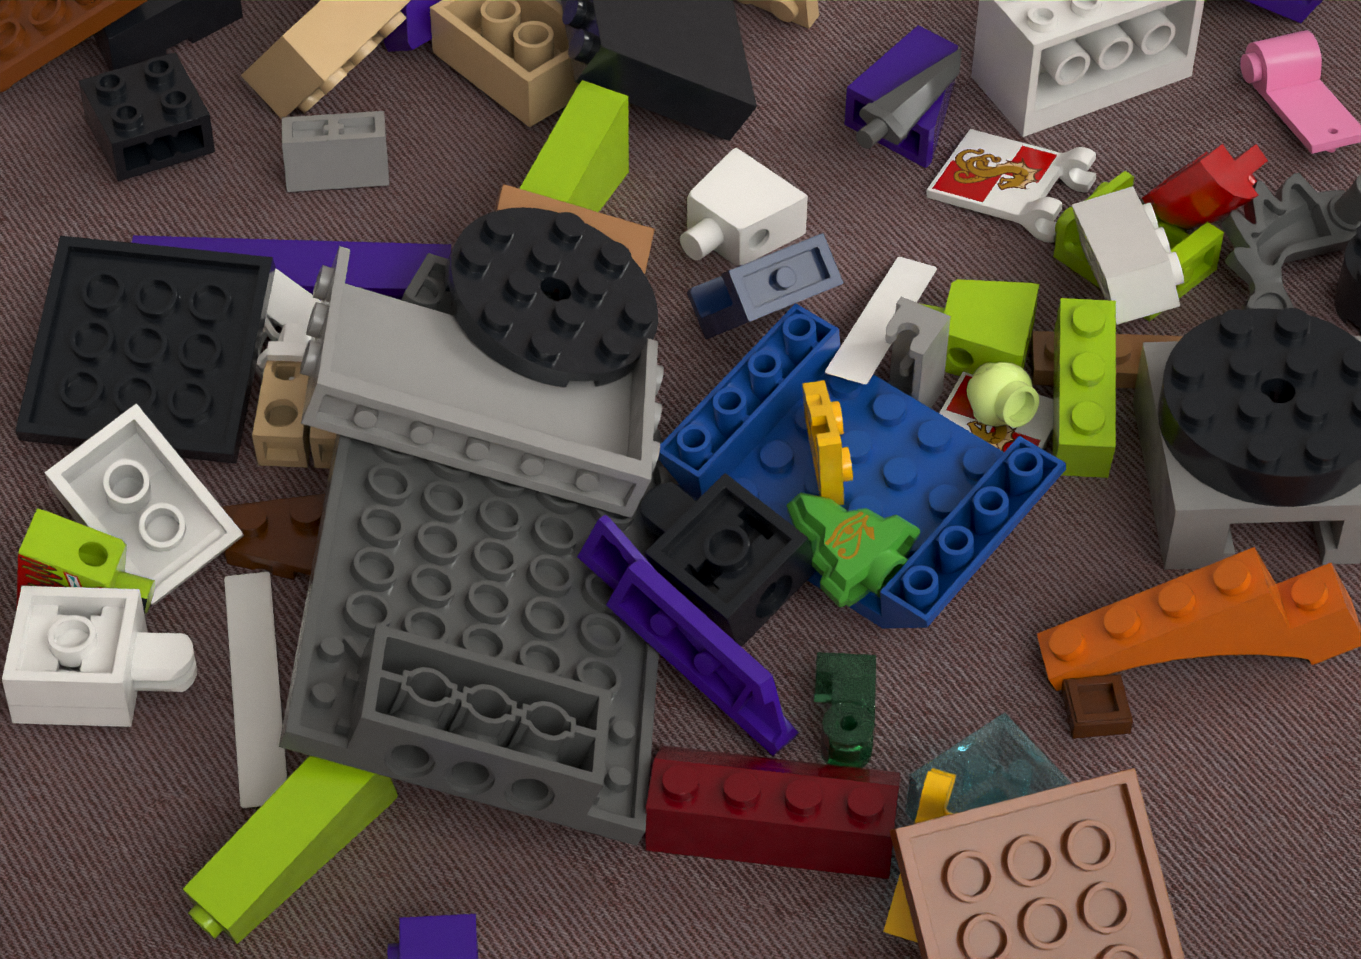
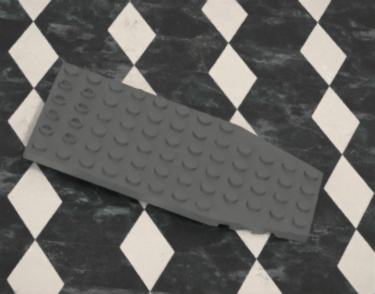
[279,253,671,846]

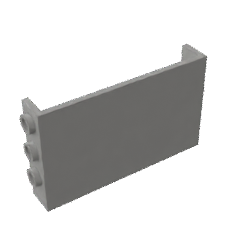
[300,246,664,518]

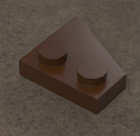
[221,493,325,580]

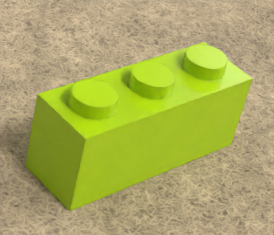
[1053,298,1116,478]

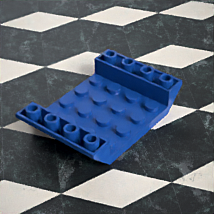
[658,303,1066,629]

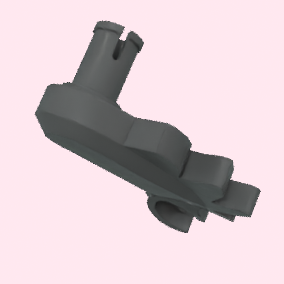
[1221,173,1361,310]

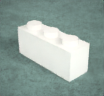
[1072,186,1184,325]

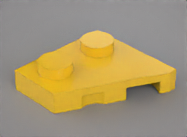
[802,380,853,505]

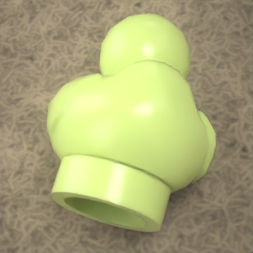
[967,362,1039,427]

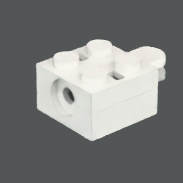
[2,586,197,727]

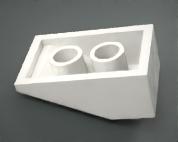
[44,404,244,607]

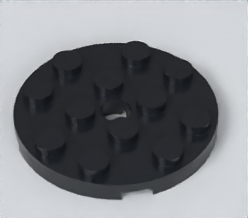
[444,207,658,387]

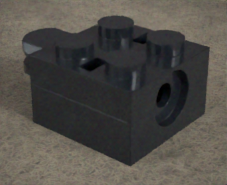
[640,473,816,647]

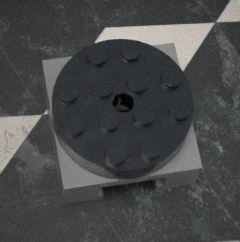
[1133,308,1361,570]

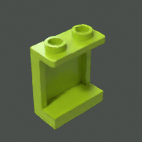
[1053,171,1224,322]

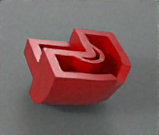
[1142,144,1268,229]

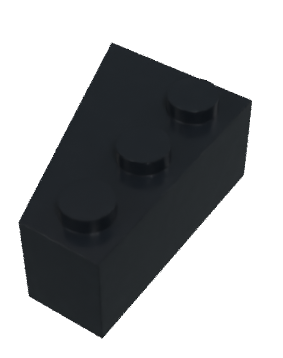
[93,0,243,71]

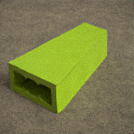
[519,80,629,212]
[183,756,398,944]

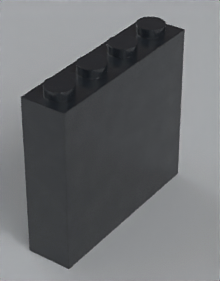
[561,0,757,141]

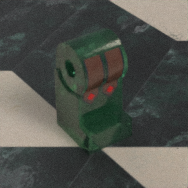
[814,652,876,768]

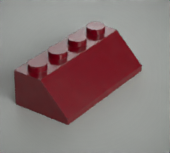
[646,746,901,879]

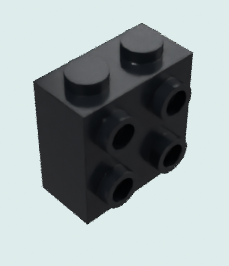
[79,52,215,182]

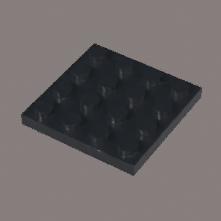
[15,236,276,464]

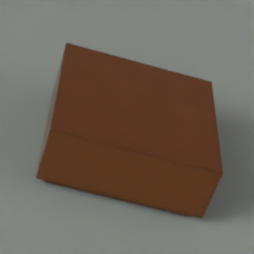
[1061,674,1133,739]

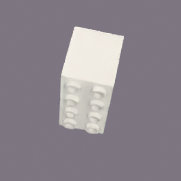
[971,0,1204,137]

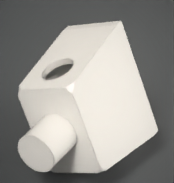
[680,147,808,266]

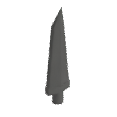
[856,48,962,149]

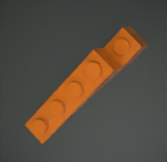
[1037,547,1361,691]

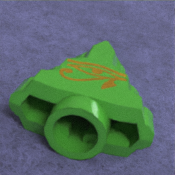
[786,492,920,607]

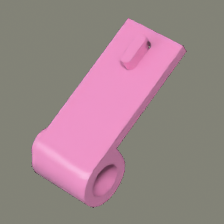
[1240,30,1361,154]

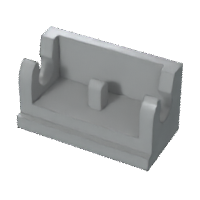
[282,111,390,192]
[885,296,951,408]

